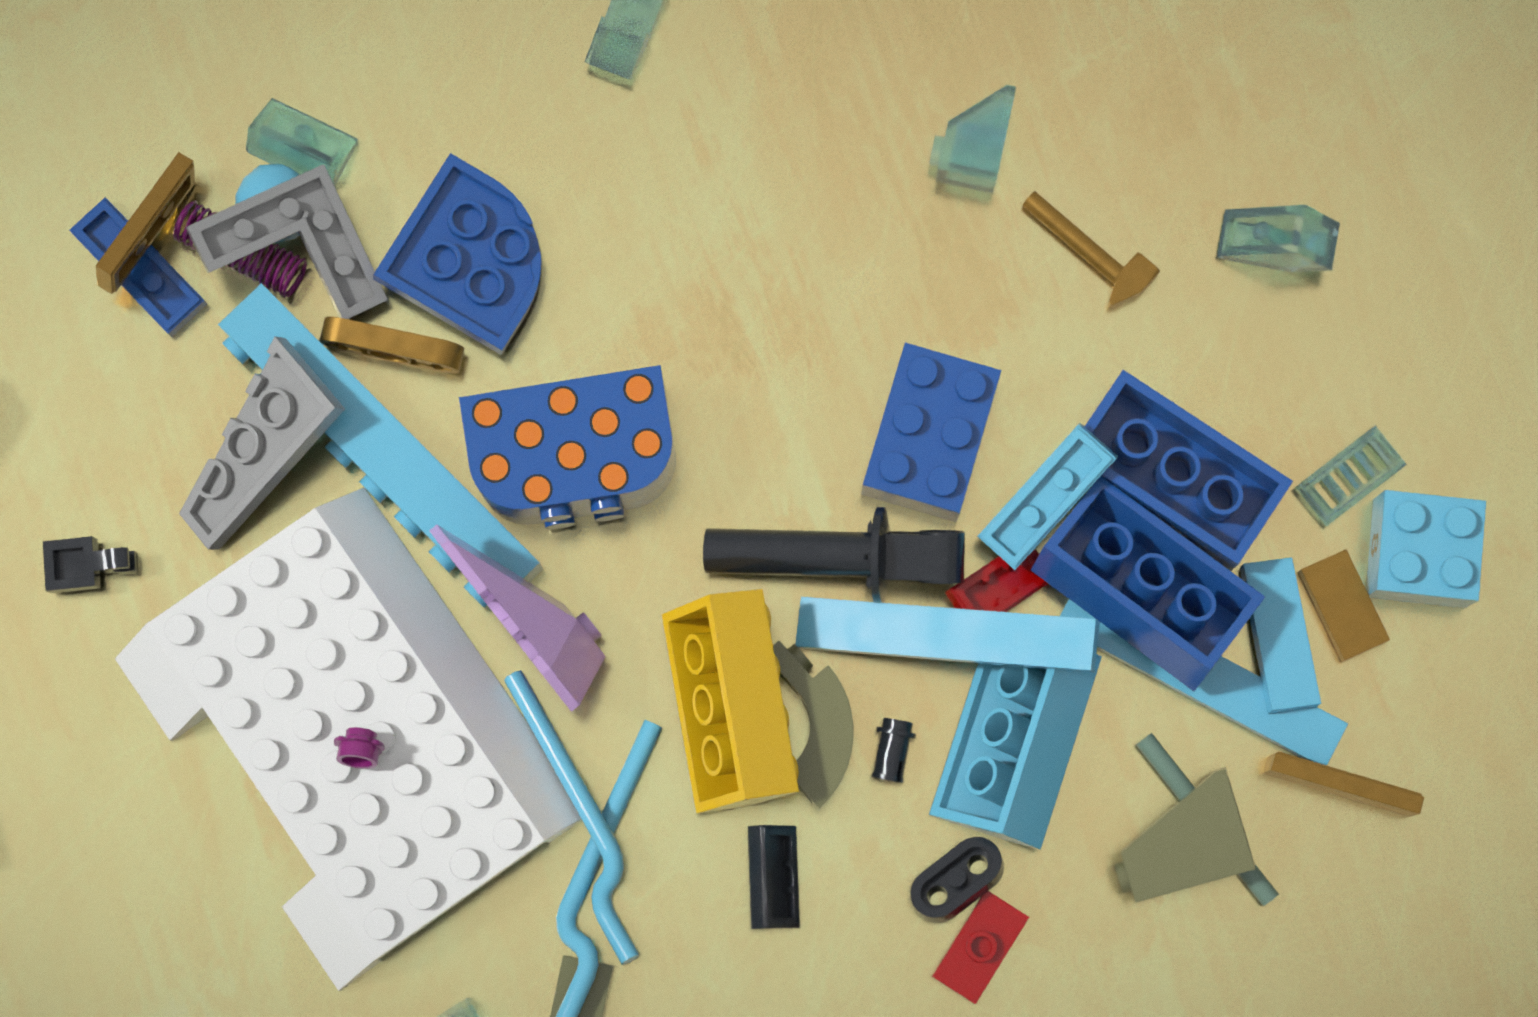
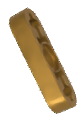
[319,316,465,374]

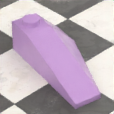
[429,525,606,712]

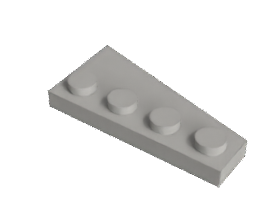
[179,336,345,550]

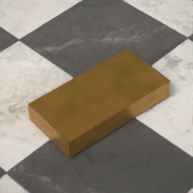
[1298,549,1390,662]

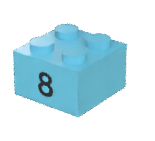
[1366,490,1486,608]

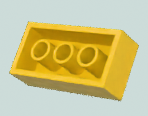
[662,589,799,814]

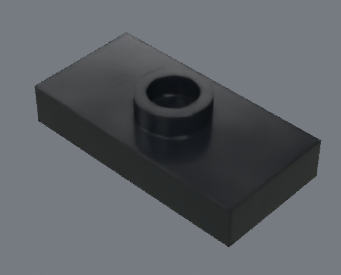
[747,825,800,929]

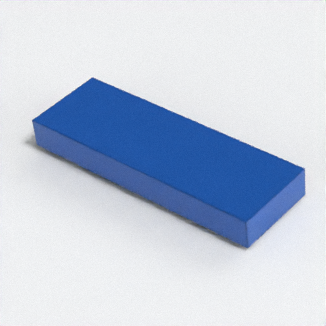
[69,197,207,337]

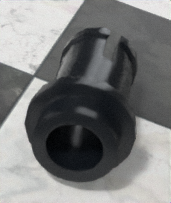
[871,718,916,783]

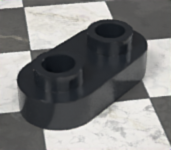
[910,837,1004,923]

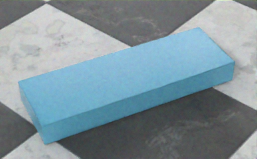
[977,423,1118,570]
[1240,557,1321,714]

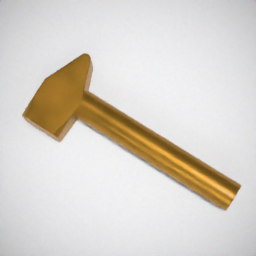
[1022,191,1160,309]

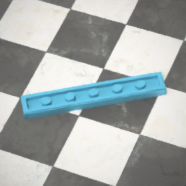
[795,597,1100,673]
[1060,599,1348,766]

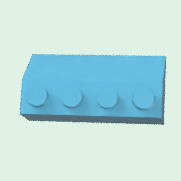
[929,654,1102,850]

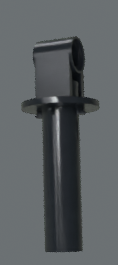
[703,507,965,603]

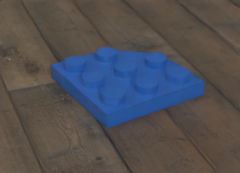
[373,153,541,355]

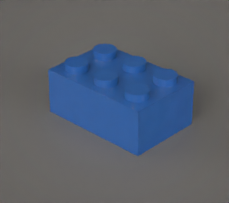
[861,342,1002,522]

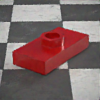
[945,548,1048,612]
[931,891,1029,1004]

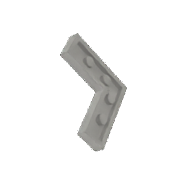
[186,164,388,319]

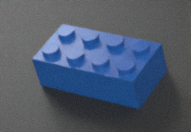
[1085,370,1293,571]
[1031,476,1265,691]

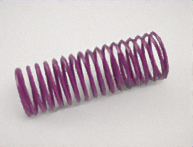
[173,200,307,298]

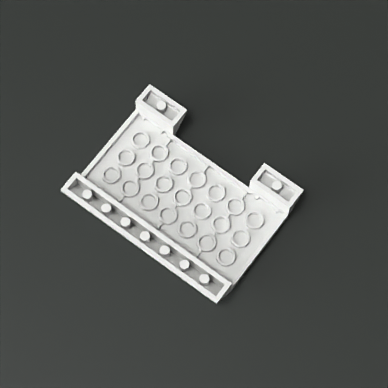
[115,488,582,991]

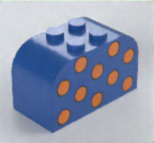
[459,365,676,529]

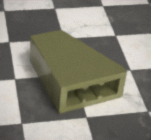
[1115,767,1255,903]

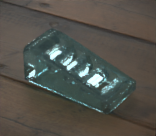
[1296,425,1407,526]

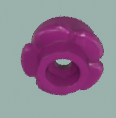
[334,727,385,769]

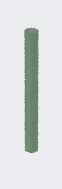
[1136,733,1279,906]

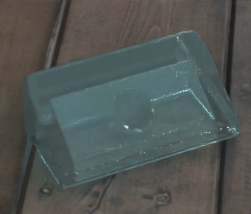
[246,98,358,186]

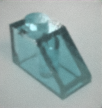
[929,85,1016,193]
[1217,205,1340,272]

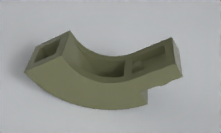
[773,640,854,811]

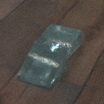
[584,0,666,80]

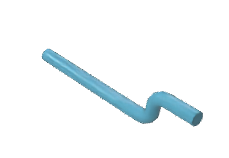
[504,670,639,965]
[555,720,662,1017]

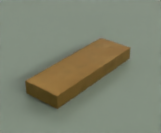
[95,152,195,294]
[1263,751,1425,817]

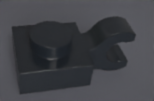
[43,536,137,593]

